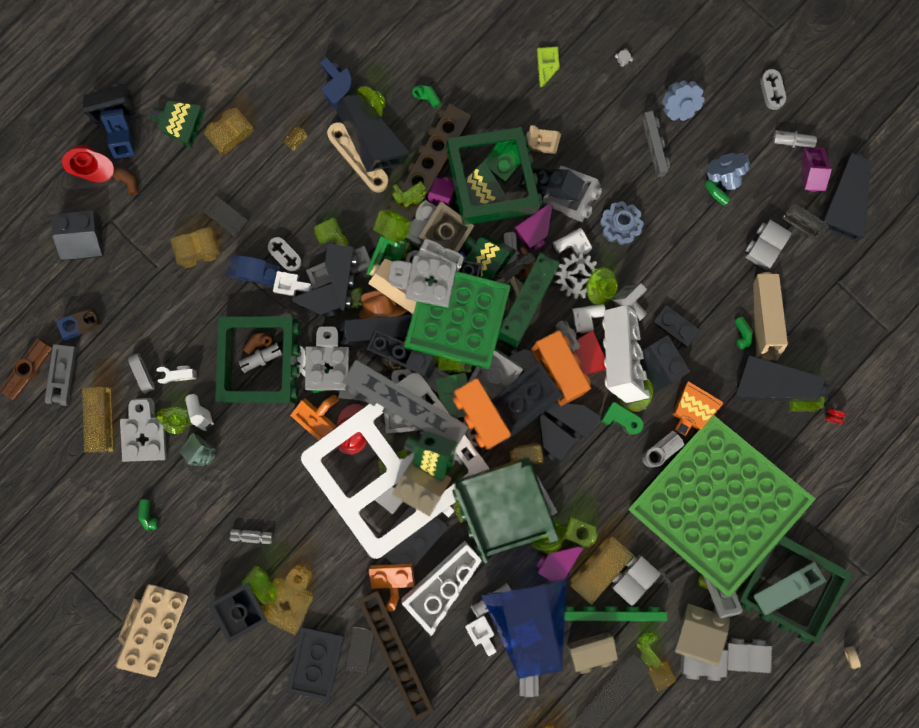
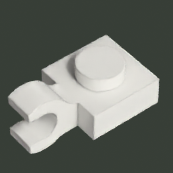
[273,271,313,297]
[157,366,197,384]
[465,616,496,656]

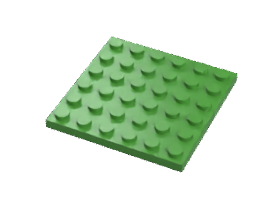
[628,415,815,598]

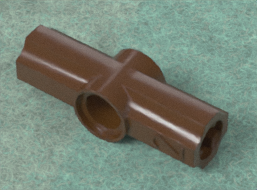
[0,338,53,401]

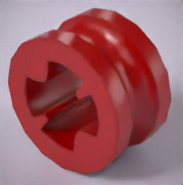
[825,409,847,425]

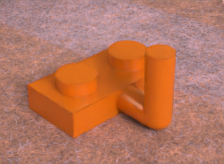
[290,395,339,441]
[369,564,415,612]

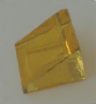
[283,127,307,151]
[647,661,676,692]

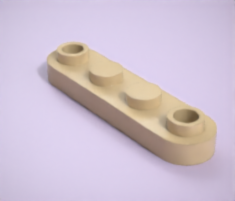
[328,123,388,192]

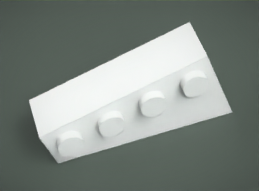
[603,305,650,403]
[401,541,482,636]

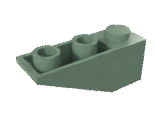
[179,433,216,466]
[754,562,826,615]

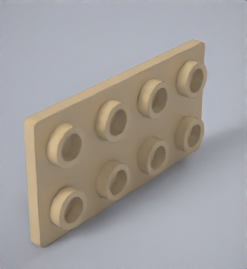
[116,584,188,677]

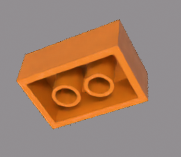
[531,330,591,406]
[452,379,511,450]

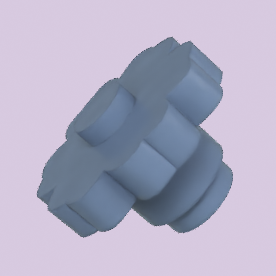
[662,80,705,121]
[707,153,750,190]
[600,201,644,245]

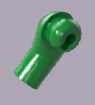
[412,85,442,108]
[138,500,158,531]

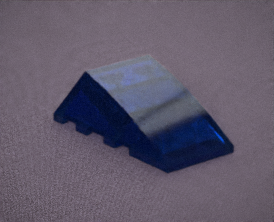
[481,579,566,679]

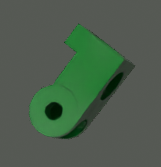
[600,402,643,435]

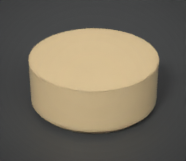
[844,646,861,669]

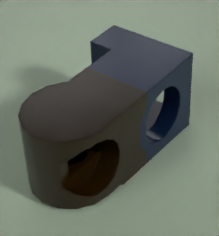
[56,309,101,342]

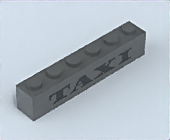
[343,360,469,446]

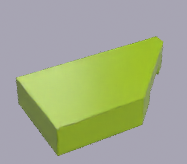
[537,47,559,87]

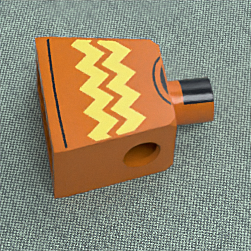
[672,381,723,436]

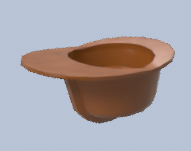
[359,290,408,319]

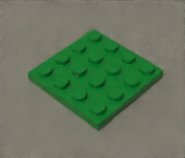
[405,271,511,369]

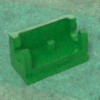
[366,232,408,276]

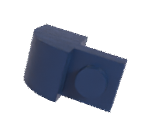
[320,58,353,110]
[101,108,135,159]
[227,256,279,287]

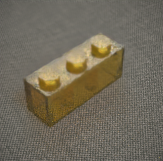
[82,387,113,453]
[570,537,634,605]

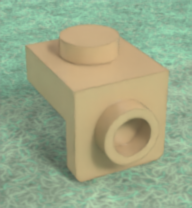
[526,125,561,154]

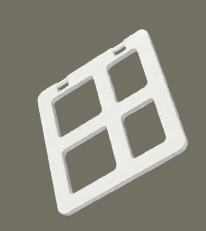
[301,373,489,558]

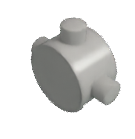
[615,48,633,67]

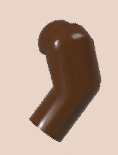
[113,167,139,195]
[517,246,536,277]
[242,333,272,355]

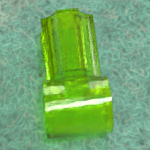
[241,565,278,605]

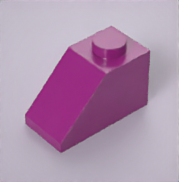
[801,147,832,192]
[428,177,455,208]
[515,204,552,251]
[536,546,582,586]

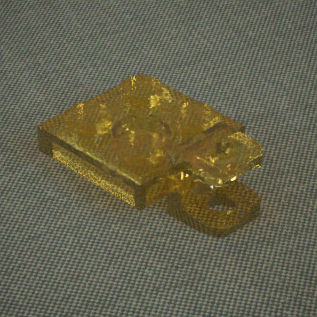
[261,564,315,635]

